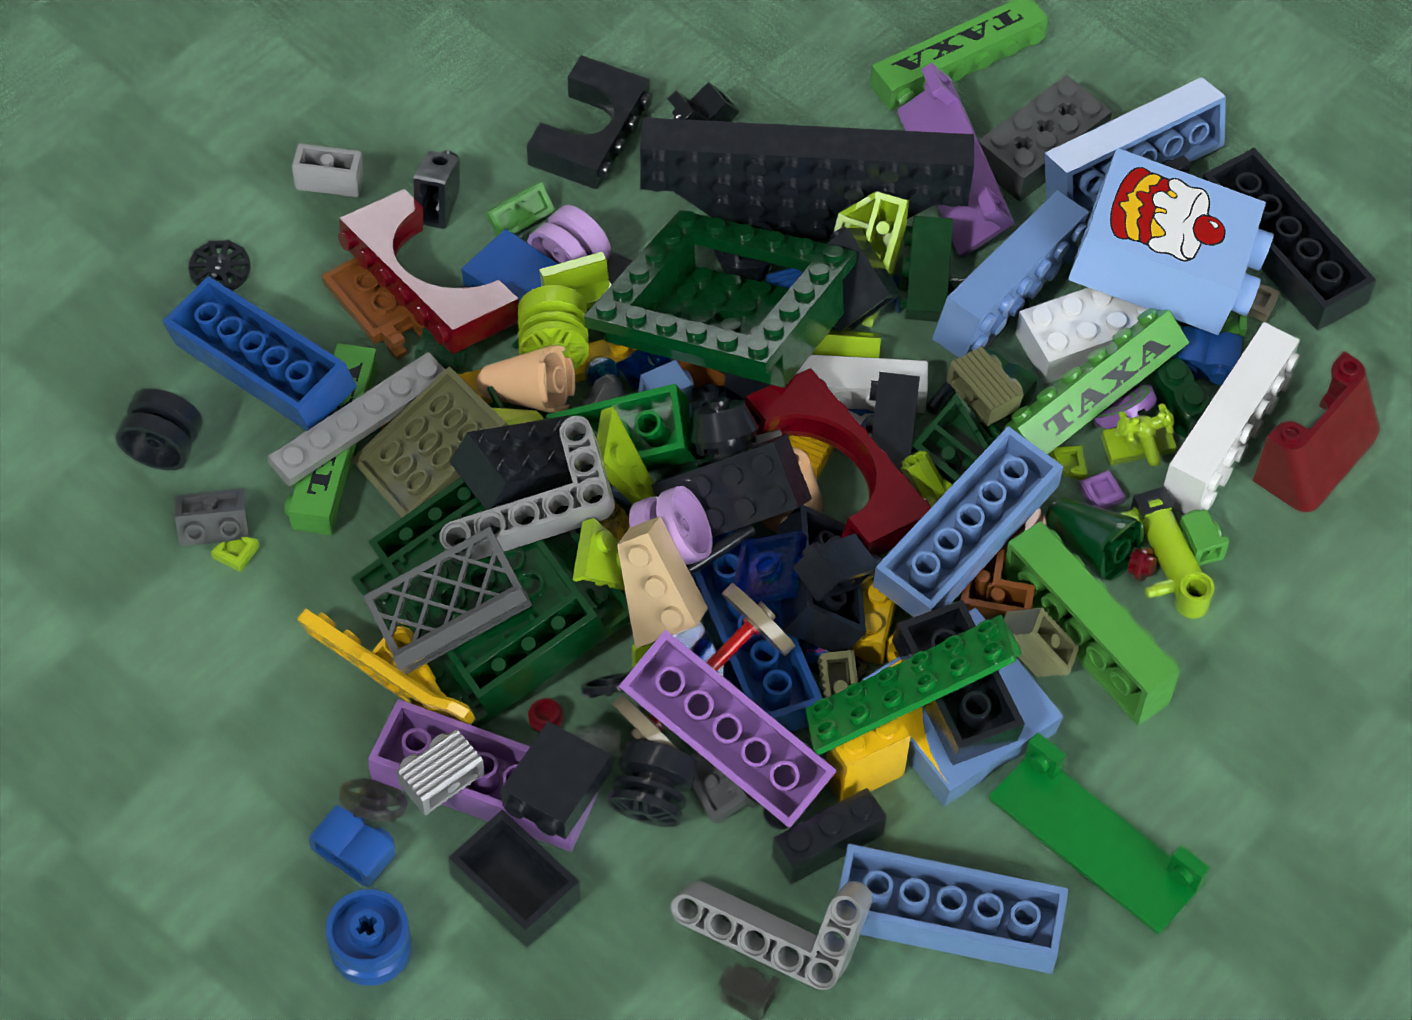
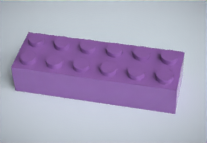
[618,630,837,828]
[368,699,600,852]

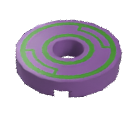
[1092,385,1157,429]

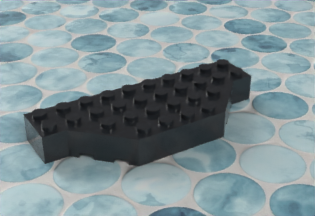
[640,117,974,240]

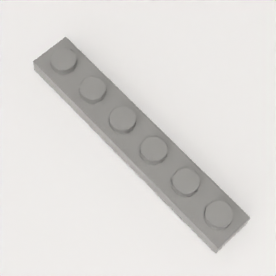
[268,352,445,487]

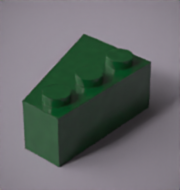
[899,216,953,322]
[912,394,989,484]

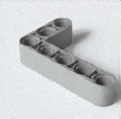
[440,416,615,564]
[671,881,872,990]

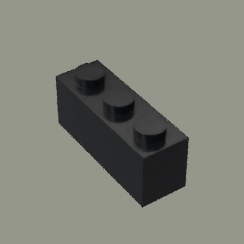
[866,372,920,474]
[772,788,887,885]

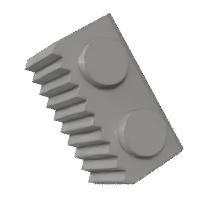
[292,143,364,197]
[397,729,484,815]

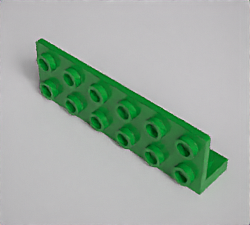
[805,614,1022,755]
[989,732,1211,935]

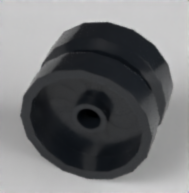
[115,388,203,471]

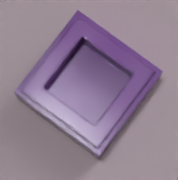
[1078,470,1126,509]

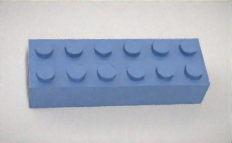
[1045,77,1226,212]
[932,190,1089,358]
[873,426,1063,617]
[838,844,1069,974]

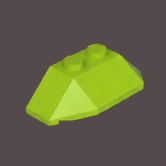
[834,191,909,328]

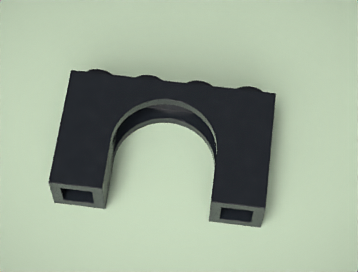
[527,55,653,190]

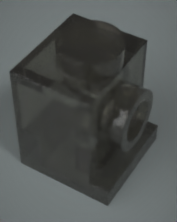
[718,963,780,1020]

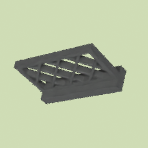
[363,527,533,675]

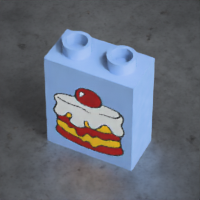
[1068,148,1273,335]

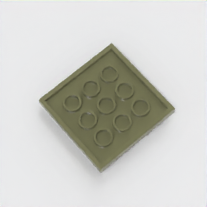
[351,366,508,517]

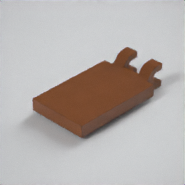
[321,257,435,361]

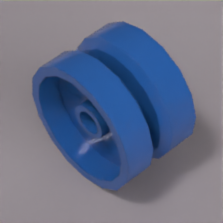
[326,889,411,986]

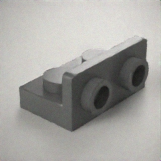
[175,488,249,546]
[689,751,760,824]

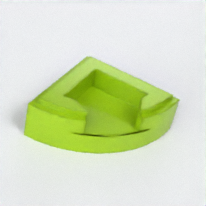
[1048,445,1087,480]
[211,537,260,572]

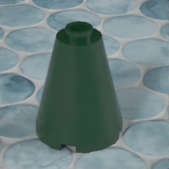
[1046,498,1144,581]

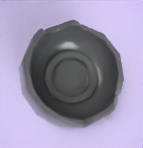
[581,374,625,406]

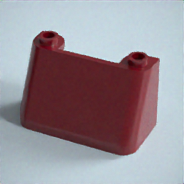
[1253,351,1380,513]

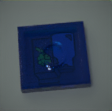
[734,530,808,604]

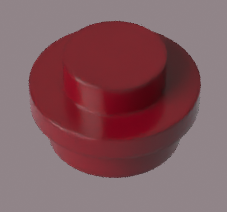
[1128,547,1157,582]
[528,698,564,732]

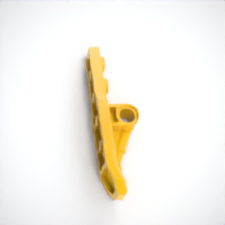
[297,608,476,725]

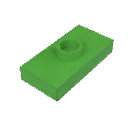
[485,181,555,237]

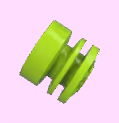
[518,285,589,370]

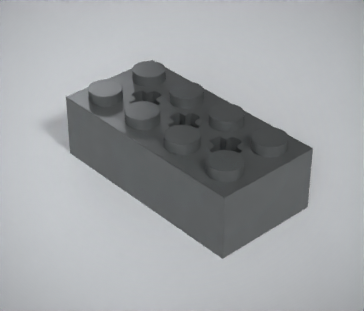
[978,75,1112,202]

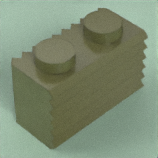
[947,346,1023,426]
[1004,607,1079,678]
[817,650,858,698]

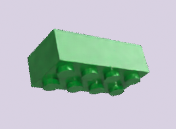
[546,383,697,471]

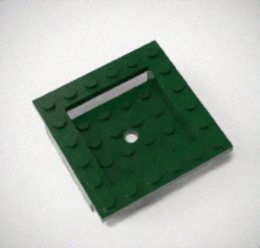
[584,210,857,388]
[351,477,631,728]

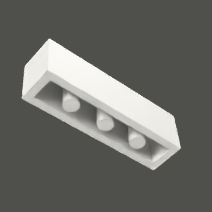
[795,355,928,413]

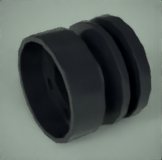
[607,740,698,828]

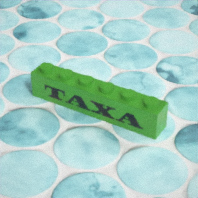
[870,0,1048,111]
[1004,308,1189,455]
[285,343,379,536]

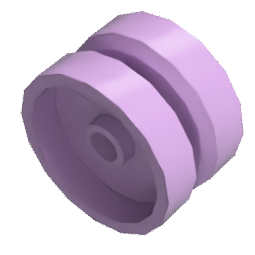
[528,205,612,264]
[629,486,713,565]

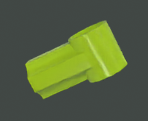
[901,451,952,508]

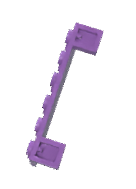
[897,62,1015,257]

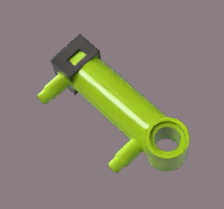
[1120,486,1215,619]

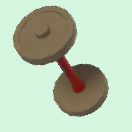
[612,583,795,750]

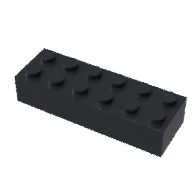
[1202,148,1376,331]

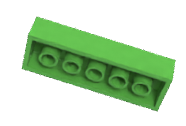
[1001,521,1180,726]

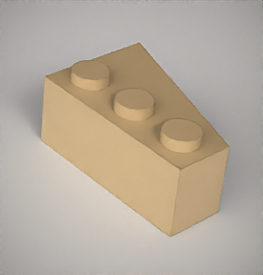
[617,516,708,648]

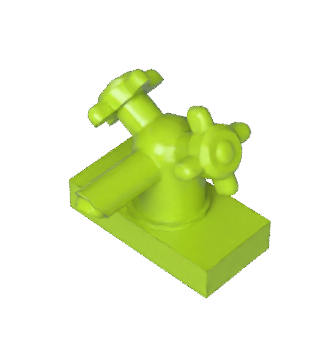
[1101,404,1177,466]

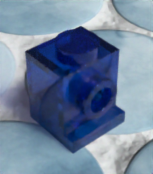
[616,349,671,390]

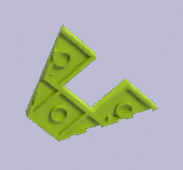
[573,407,656,590]

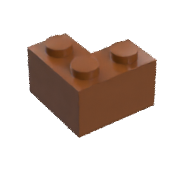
[961,549,1035,620]

